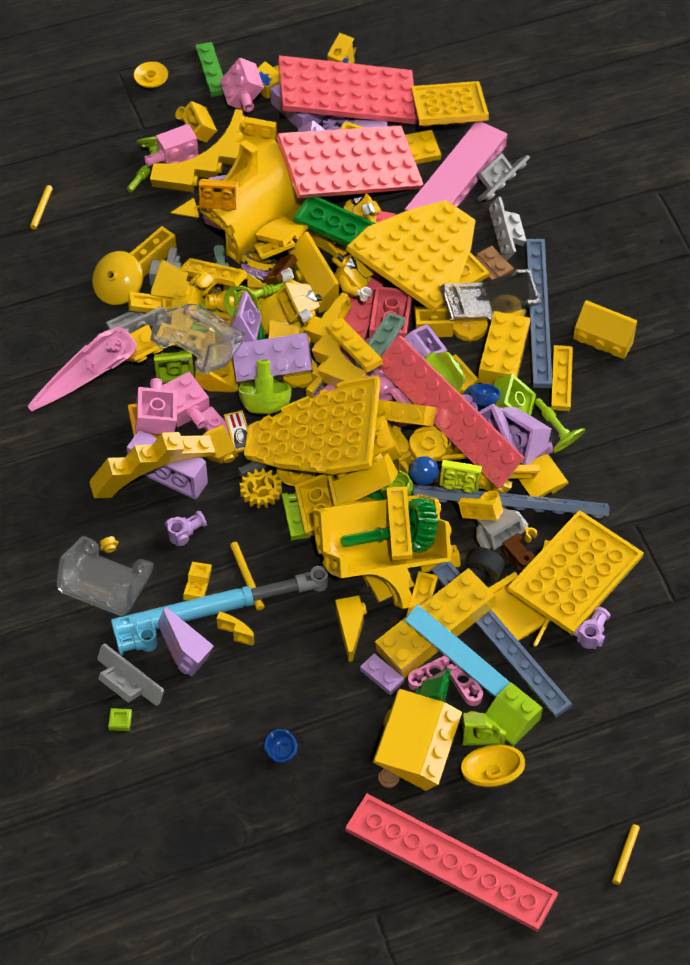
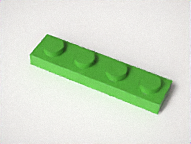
[196,42,224,97]

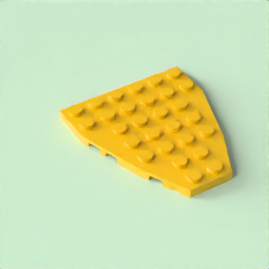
[346,200,475,313]
[244,375,381,474]

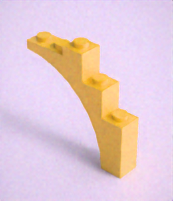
[150,109,246,192]
[305,292,367,387]
[89,432,215,498]

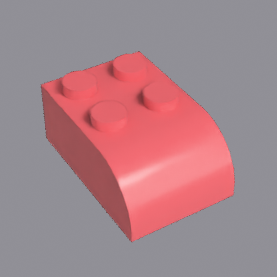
[369,286,412,340]

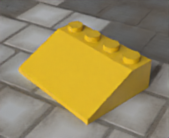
[373,689,462,791]

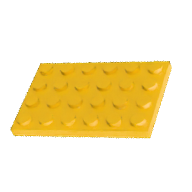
[507,510,644,635]

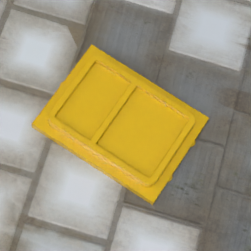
[489,572,550,641]

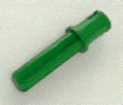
[340,527,391,547]

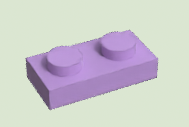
[360,654,404,695]

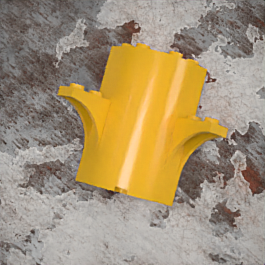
[199,140,306,264]
[313,494,452,609]

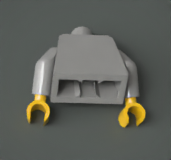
[476,508,537,550]

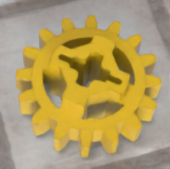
[240,468,282,508]

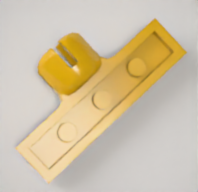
[180,258,247,296]

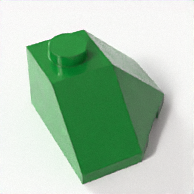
[415,668,451,702]

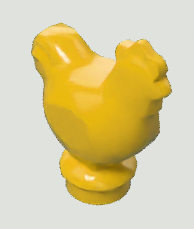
[205,290,235,312]

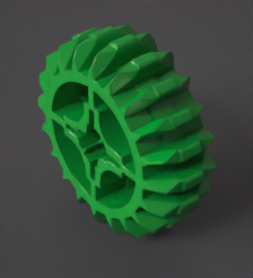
[408,498,439,552]

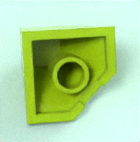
[462,711,506,745]

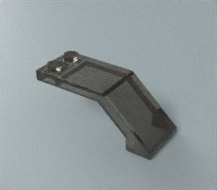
[440,269,541,321]

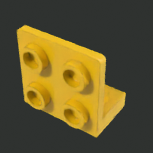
[241,117,277,153]
[125,324,167,363]

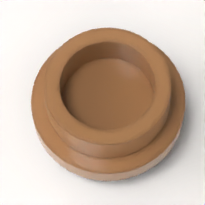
[378,769,400,788]

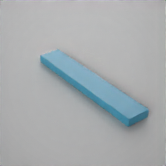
[404,604,510,698]

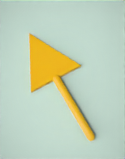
[171,198,200,218]

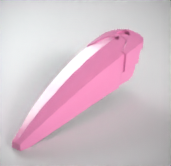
[28,327,137,412]

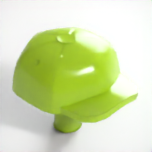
[423,351,466,393]
[238,359,291,414]

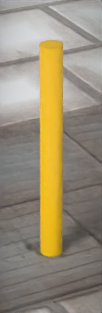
[230,542,264,610]

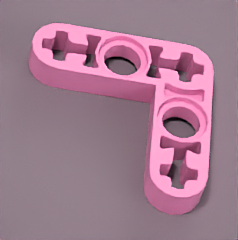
[408,656,483,706]

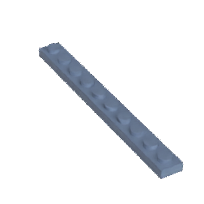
[526,239,552,388]
[413,484,610,518]
[431,561,572,718]

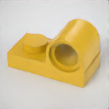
[458,491,503,521]

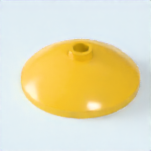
[92,251,143,306]
[260,294,313,336]
[461,745,525,787]

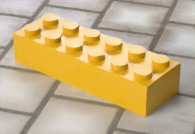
[375,568,496,678]

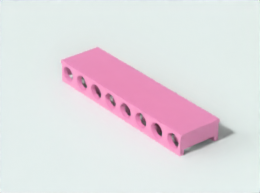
[405,122,507,211]

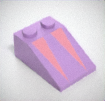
[157,607,214,677]

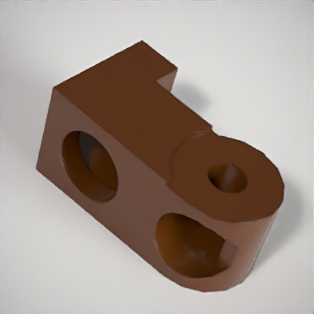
[501,533,535,572]

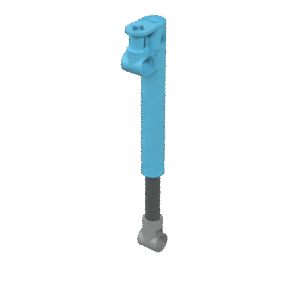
[111,566,328,656]

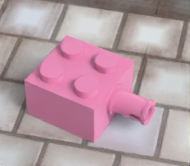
[220,58,264,112]
[144,124,198,167]
[162,372,210,429]
[135,378,177,434]

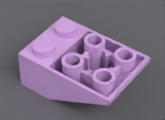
[404,324,447,357]

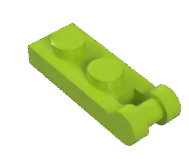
[281,491,310,541]

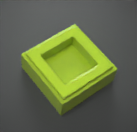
[108,708,132,731]

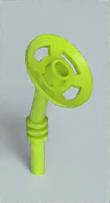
[127,137,158,193]
[224,283,285,317]
[535,398,585,453]

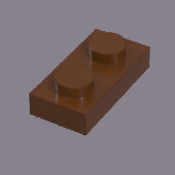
[264,254,297,285]

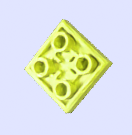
[439,460,482,493]

